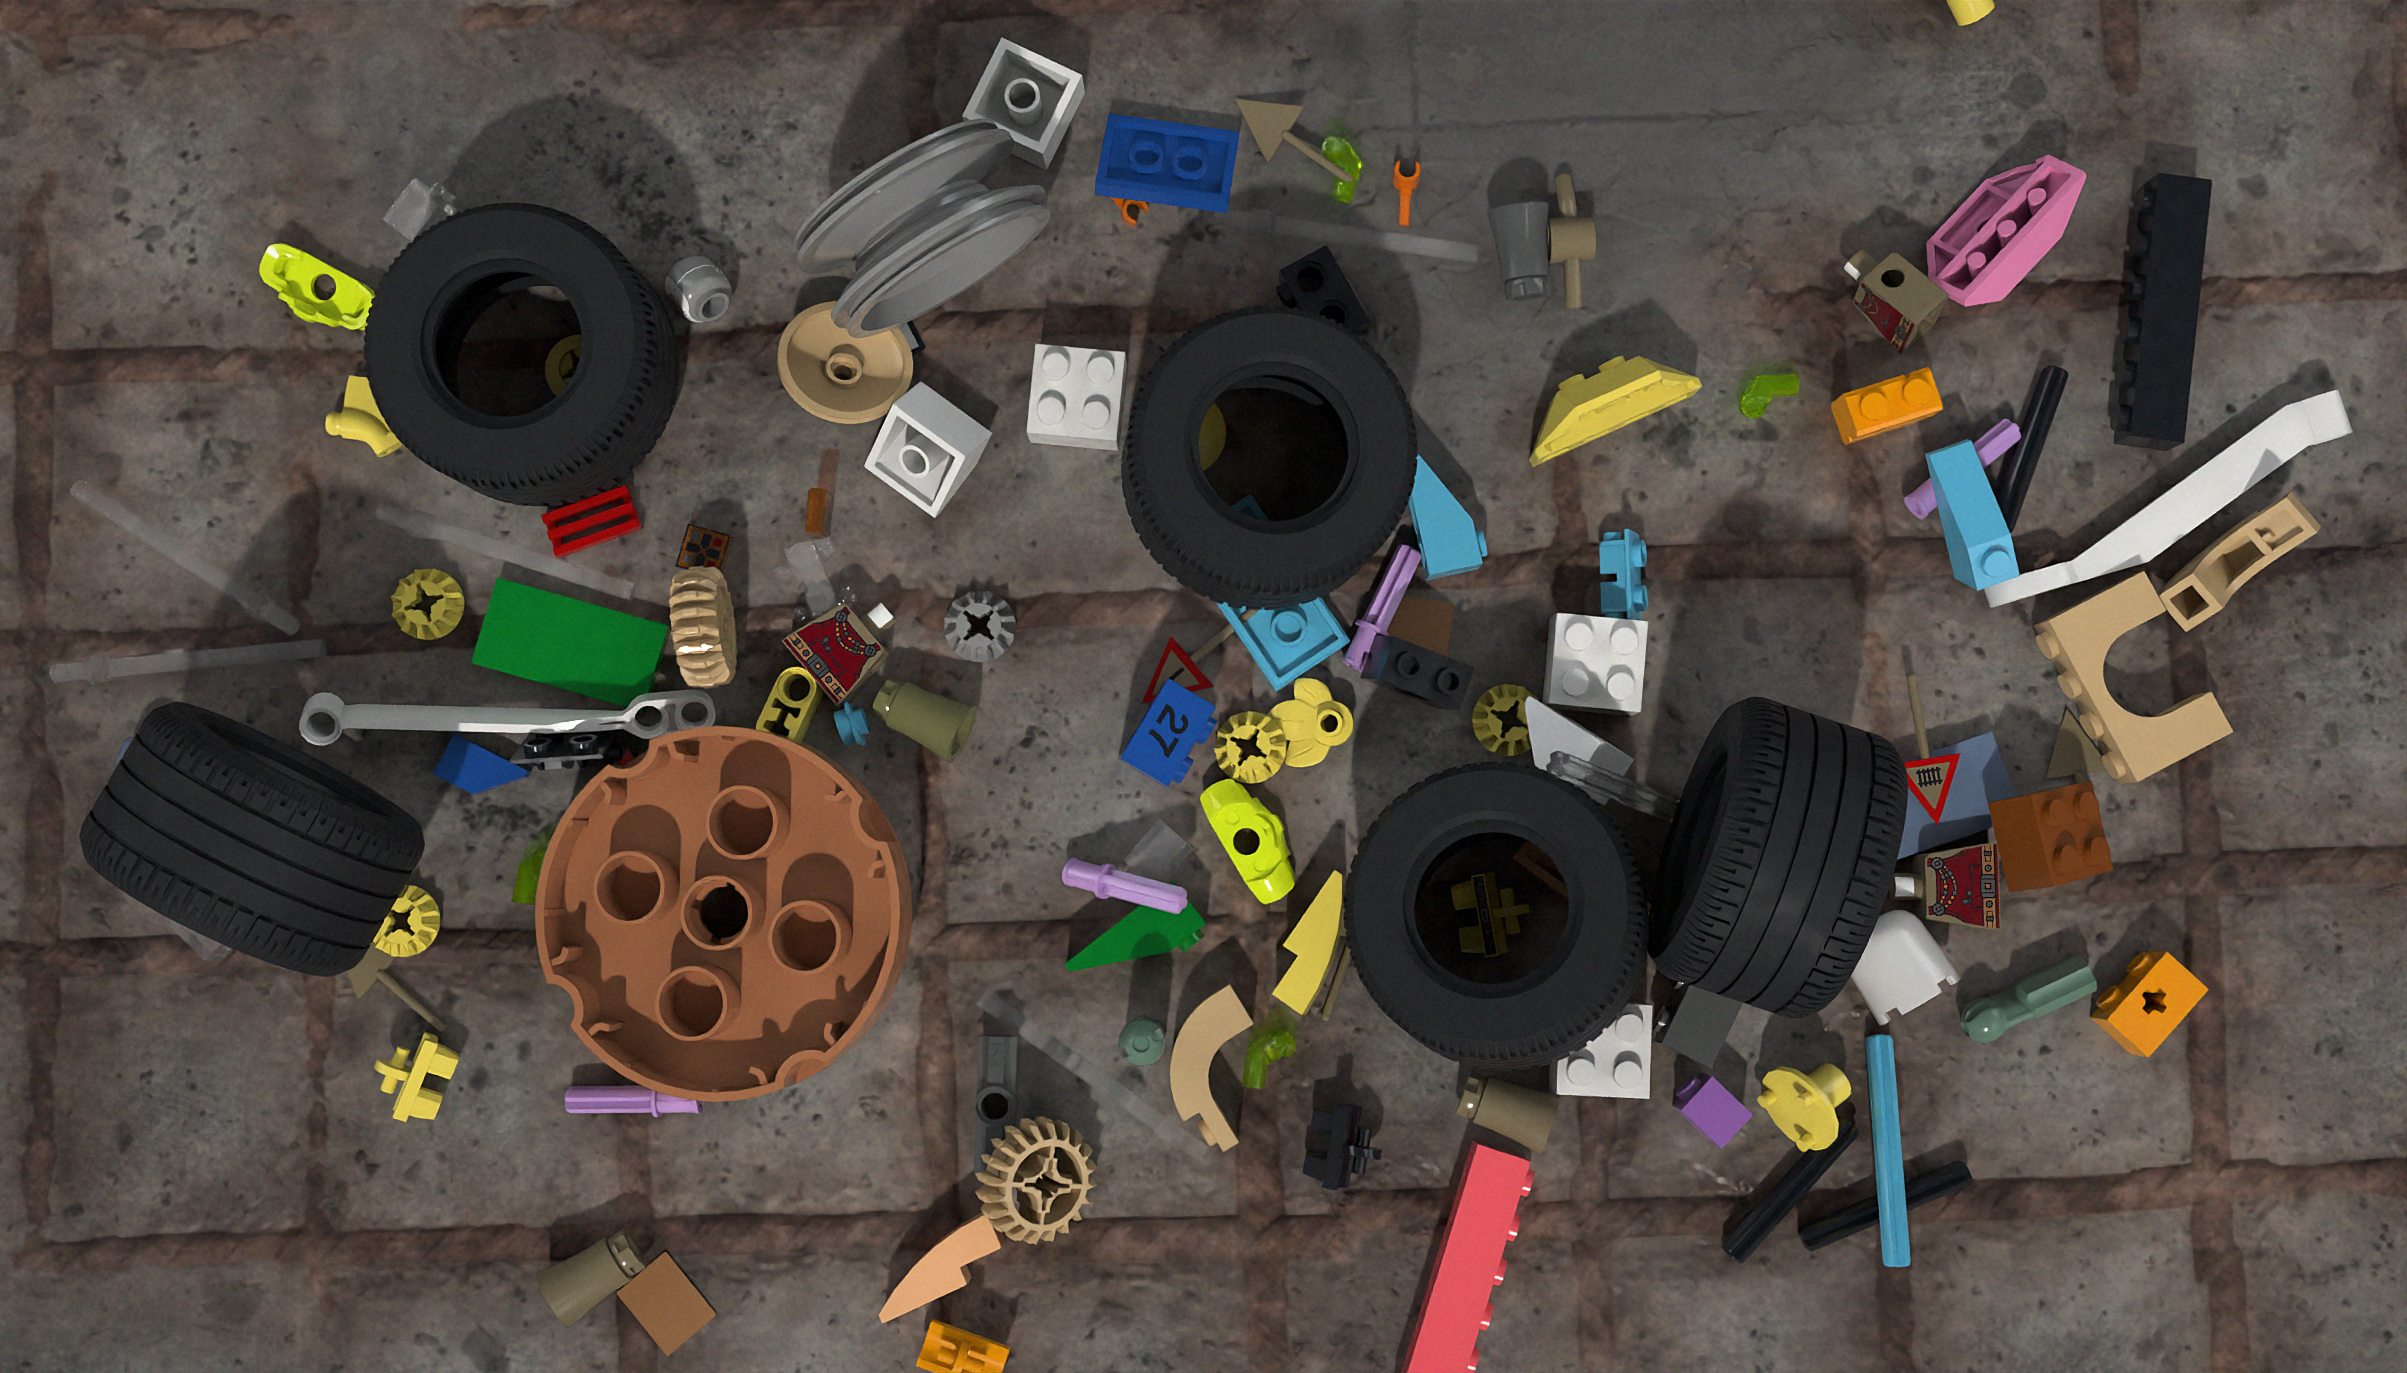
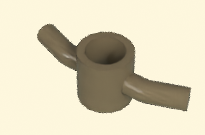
[1547,174,1596,308]

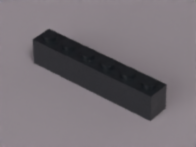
[2110,173,2212,451]

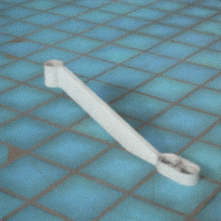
[1984,390,2353,608]
[299,689,715,746]

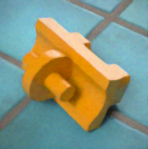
[916,1319,1011,1373]

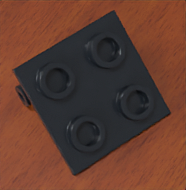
[510,729,622,771]

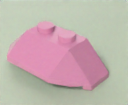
[1926,154,2086,307]

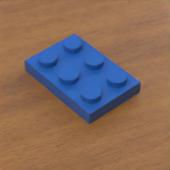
[1095,113,1240,213]

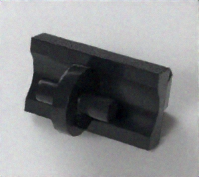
[1303,1104,1382,1190]

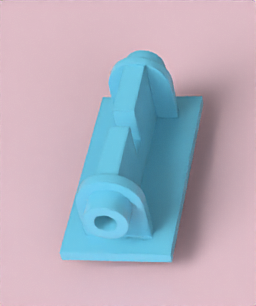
[1599,529,1648,621]

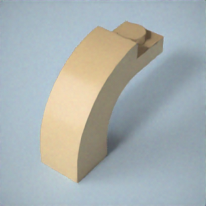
[2158,491,2321,632]
[1170,983,1254,1152]

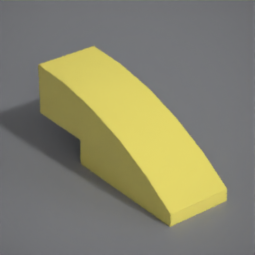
[1272,870,1346,1015]

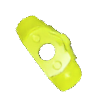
[259,243,375,331]
[1200,779,1295,904]

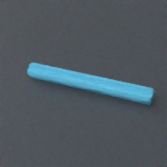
[1865,1034,1911,1267]

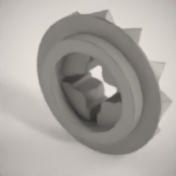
[944,591,1016,662]

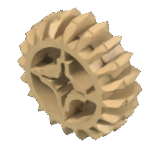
[669,566,738,689]
[975,1116,1098,1244]

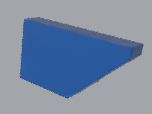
[433,734,532,794]

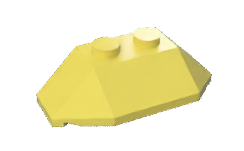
[1529,356,1702,467]

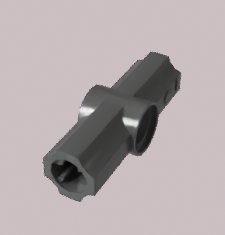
[974,1034,1019,1175]

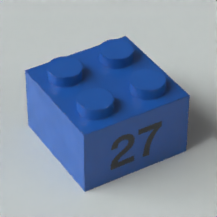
[1118,678,1218,787]

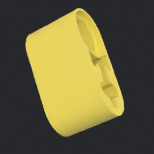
[756,667,823,742]

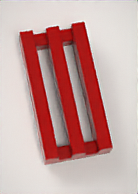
[541,485,643,559]

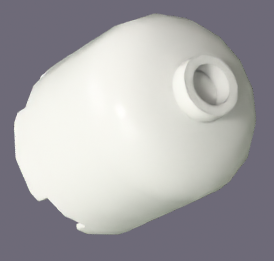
[1851,910,1961,1026]

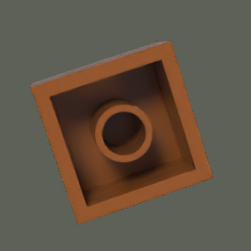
[1988,781,2113,892]

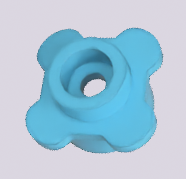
[834,702,870,746]

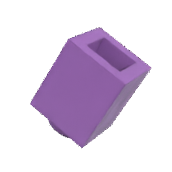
[1672,1073,1753,1149]

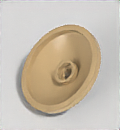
[777,301,913,424]

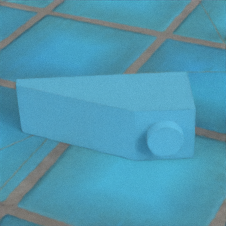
[1925,439,2020,591]
[1408,454,1487,581]

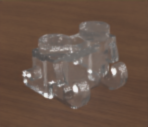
[774,537,859,620]

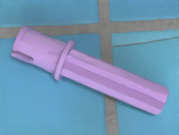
[1904,419,2021,519]
[1341,544,1421,673]
[1062,858,1188,914]
[565,1085,704,1117]

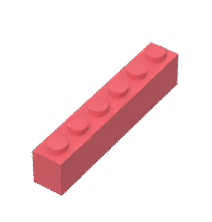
[1401,1140,1534,1373]

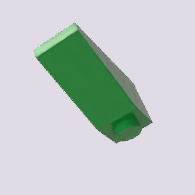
[1064,880,1206,972]

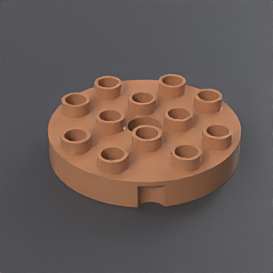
[535,726,912,1102]

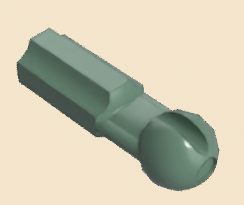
[1960,955,2097,1043]
[1118,1015,1166,1067]

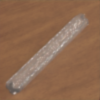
[1546,750,1680,822]

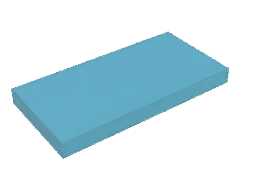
[1215,494,1351,692]

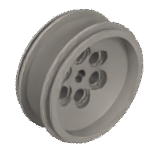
[794,119,1051,338]

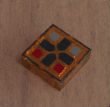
[805,488,834,540]
[675,524,734,574]

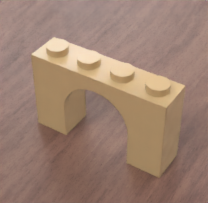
[2033,571,2233,784]

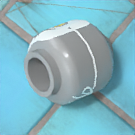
[665,256,732,322]

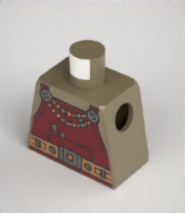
[1844,249,1949,355]
[782,601,897,709]
[1888,843,2001,930]

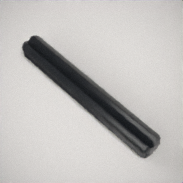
[1996,365,2069,533]
[1722,1116,1859,1264]
[1798,1161,1973,1251]

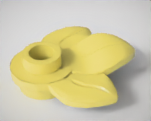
[1267,678,1355,767]

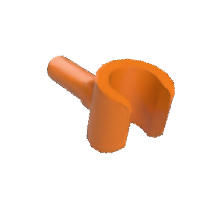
[1392,160,1421,227]
[1110,197,1148,226]

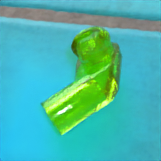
[1321,135,1362,203]
[1738,374,1799,419]
[511,846,548,905]
[1242,1029,1297,1089]

